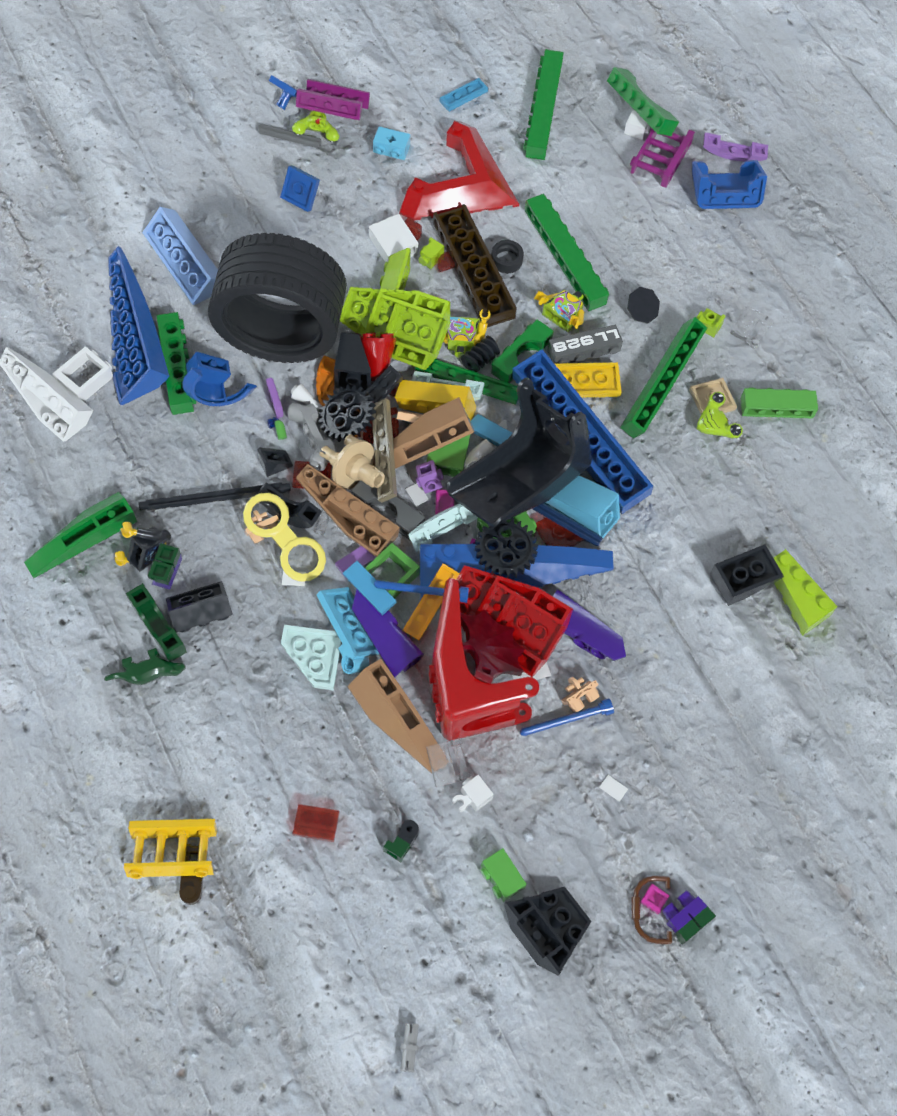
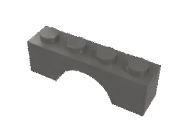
[351,481,425,540]

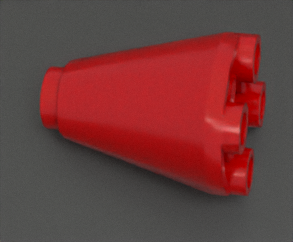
[360,332,396,381]

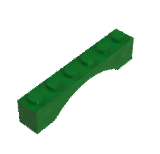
[607,67,679,136]

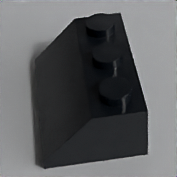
[166,581,233,633]

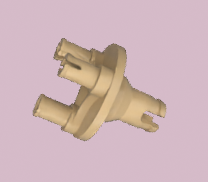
[320,434,385,489]

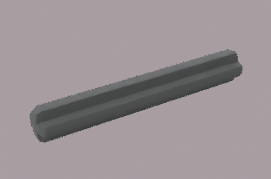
[258,124,322,148]

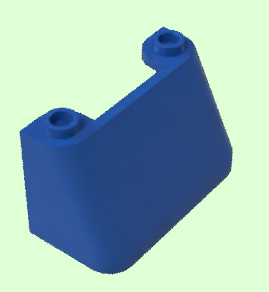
[691,160,767,209]

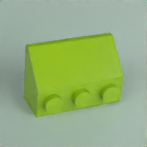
[380,248,411,291]

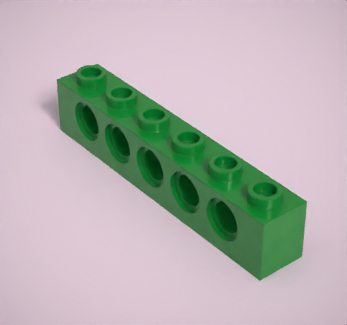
[156,312,196,415]

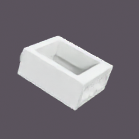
[52,347,113,402]

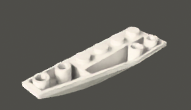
[0,347,93,442]

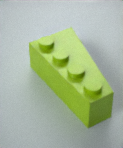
[774,549,837,636]

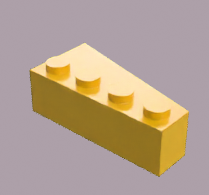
[395,380,476,421]

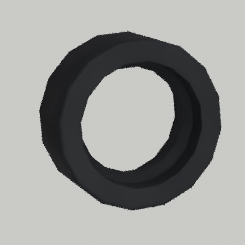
[491,240,524,274]

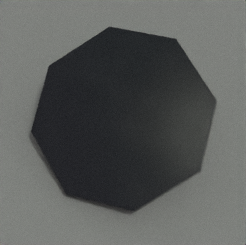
[627,287,660,324]

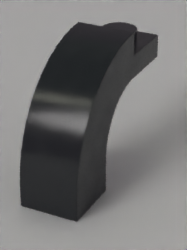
[257,482,322,529]

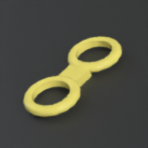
[243,493,326,582]

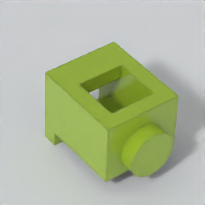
[418,237,444,269]
[697,308,726,338]

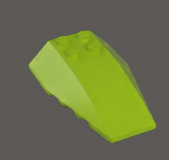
[340,287,450,370]

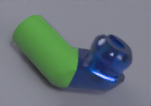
[267,417,287,440]

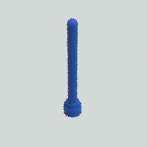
[374,580,469,603]
[520,698,614,736]

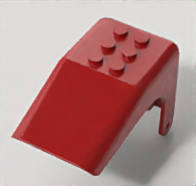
[428,578,539,741]

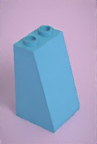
[544,476,620,538]

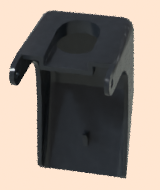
[446,378,592,526]

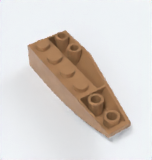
[373,397,475,469]
[296,464,400,557]
[348,659,449,774]

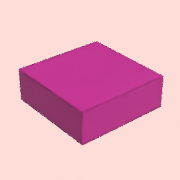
[640,884,670,914]

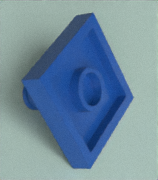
[269,75,297,110]
[280,165,320,212]

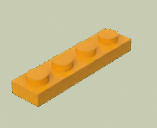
[403,564,460,640]

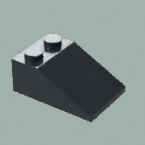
[710,544,784,606]

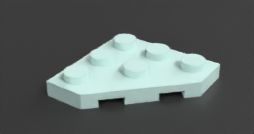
[281,625,342,691]

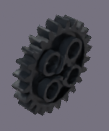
[318,385,376,442]
[474,518,538,579]

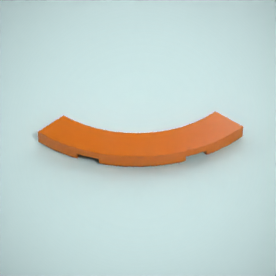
[316,355,362,439]

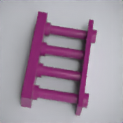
[296,79,370,120]
[630,128,695,188]

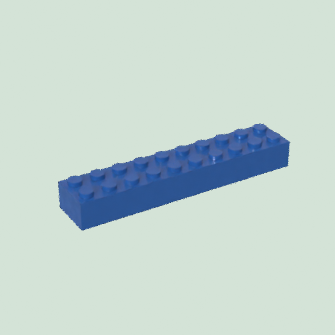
[513,349,654,515]

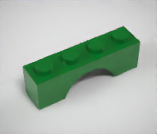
[491,319,554,383]

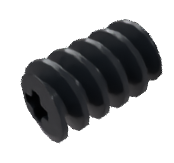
[461,335,500,372]

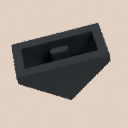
[257,447,293,477]

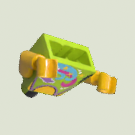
[534,290,584,333]
[443,309,491,358]

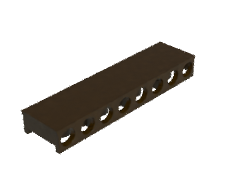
[433,204,517,328]

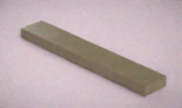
[372,399,397,503]

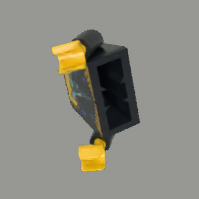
[114,522,171,572]

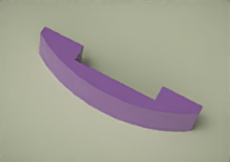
[703,132,768,162]

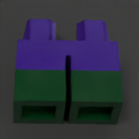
[148,543,182,589]
[662,890,716,945]

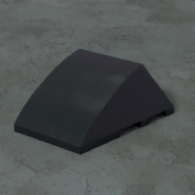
[504,886,592,976]

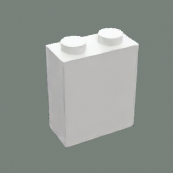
[369,214,418,262]

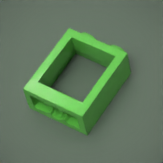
[365,543,420,599]

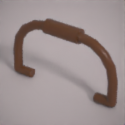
[631,876,672,944]

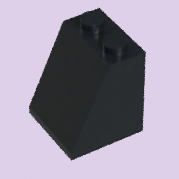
[334,332,371,390]

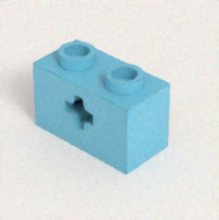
[373,126,410,160]

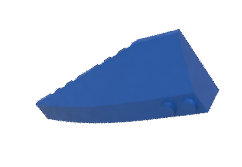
[108,246,169,405]
[420,544,614,607]

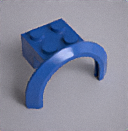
[183,352,257,406]

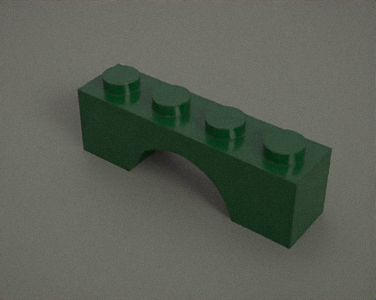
[125,583,187,662]

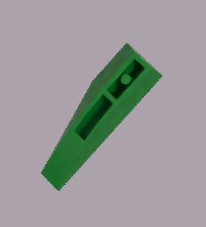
[24,492,137,578]

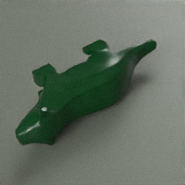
[104,648,186,685]

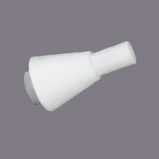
[290,383,322,411]

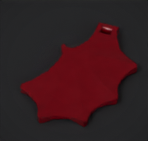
[460,610,524,684]

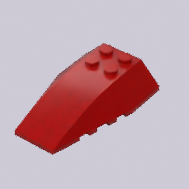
[456,565,573,677]

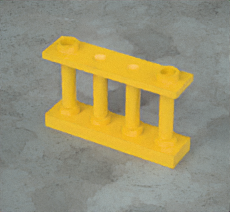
[124,819,217,879]

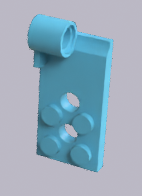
[317,587,379,674]

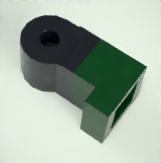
[383,820,419,863]

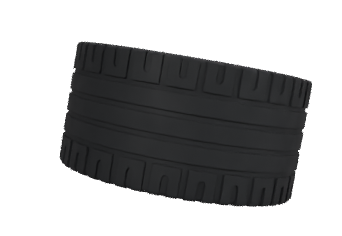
[208,233,347,363]

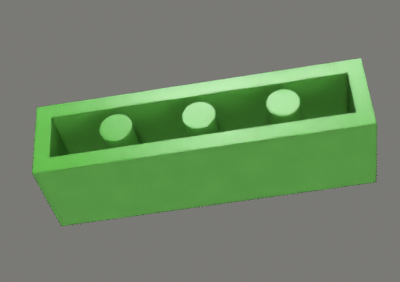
[740,388,818,419]

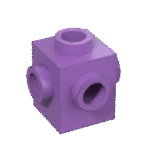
[416,460,444,494]

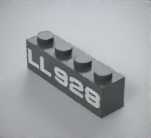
[547,324,623,364]

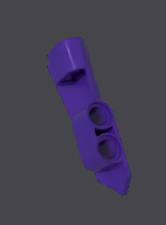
[352,589,424,677]
[553,590,626,661]

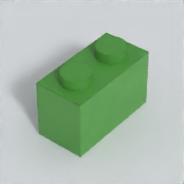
[480,848,527,902]

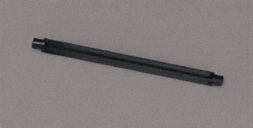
[138,482,291,511]

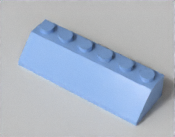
[143,207,218,305]

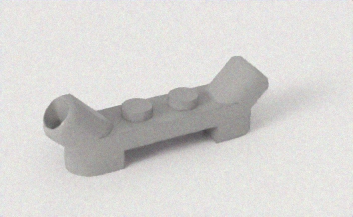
[287,403,336,471]

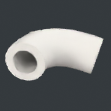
[464,439,494,469]

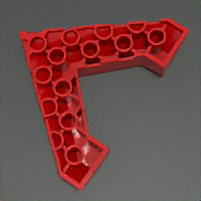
[399,121,519,221]

